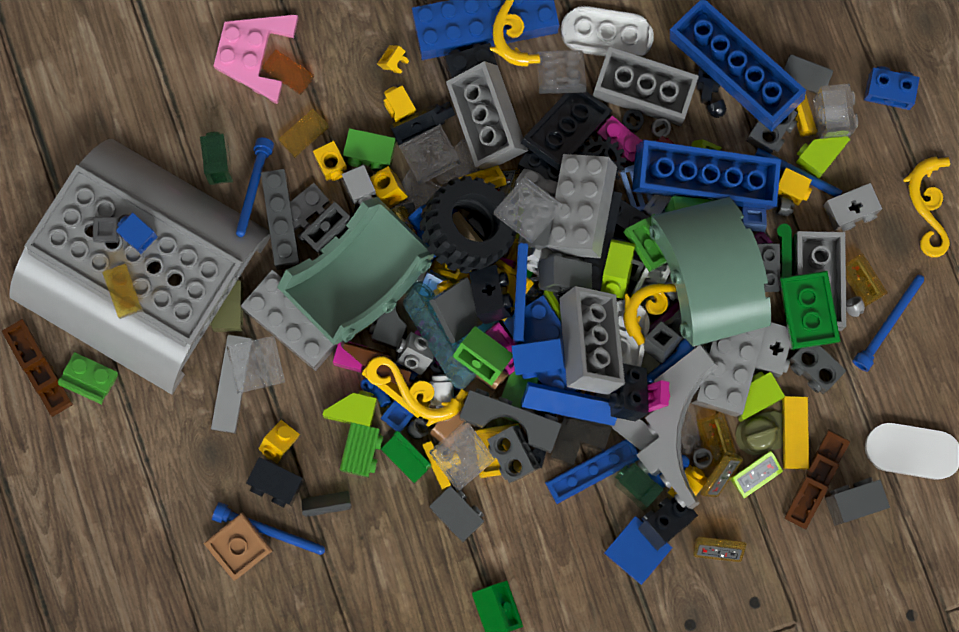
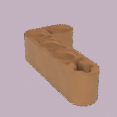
[430,370,508,449]

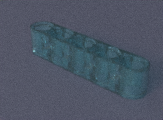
[403,283,476,389]

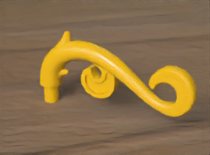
[490,0,540,66]
[903,156,950,258]
[623,283,677,346]
[366,356,468,426]

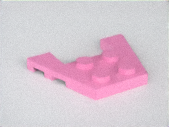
[214,15,298,104]

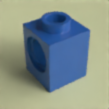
[116,213,158,254]

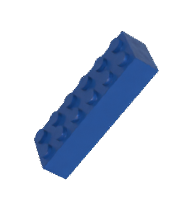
[412,0,559,60]
[670,0,806,132]
[632,140,781,210]

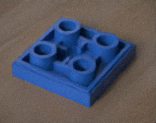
[604,516,673,585]

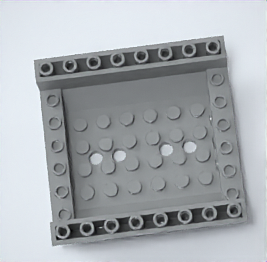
[10,139,271,395]

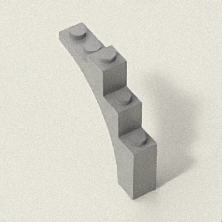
[637,345,719,509]

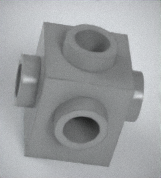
[396,332,436,375]

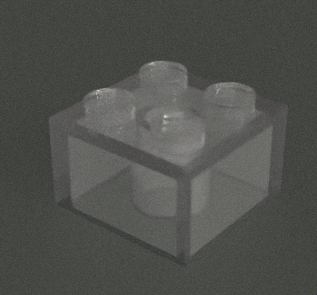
[813,84,858,139]

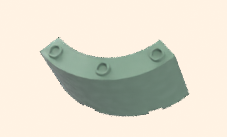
[277,197,435,345]
[649,197,771,346]

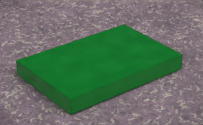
[779,271,840,350]

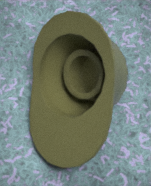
[735,411,783,455]

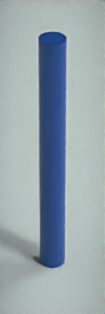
[754,148,842,197]

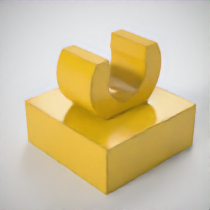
[377,45,409,74]

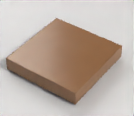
[204,512,273,581]

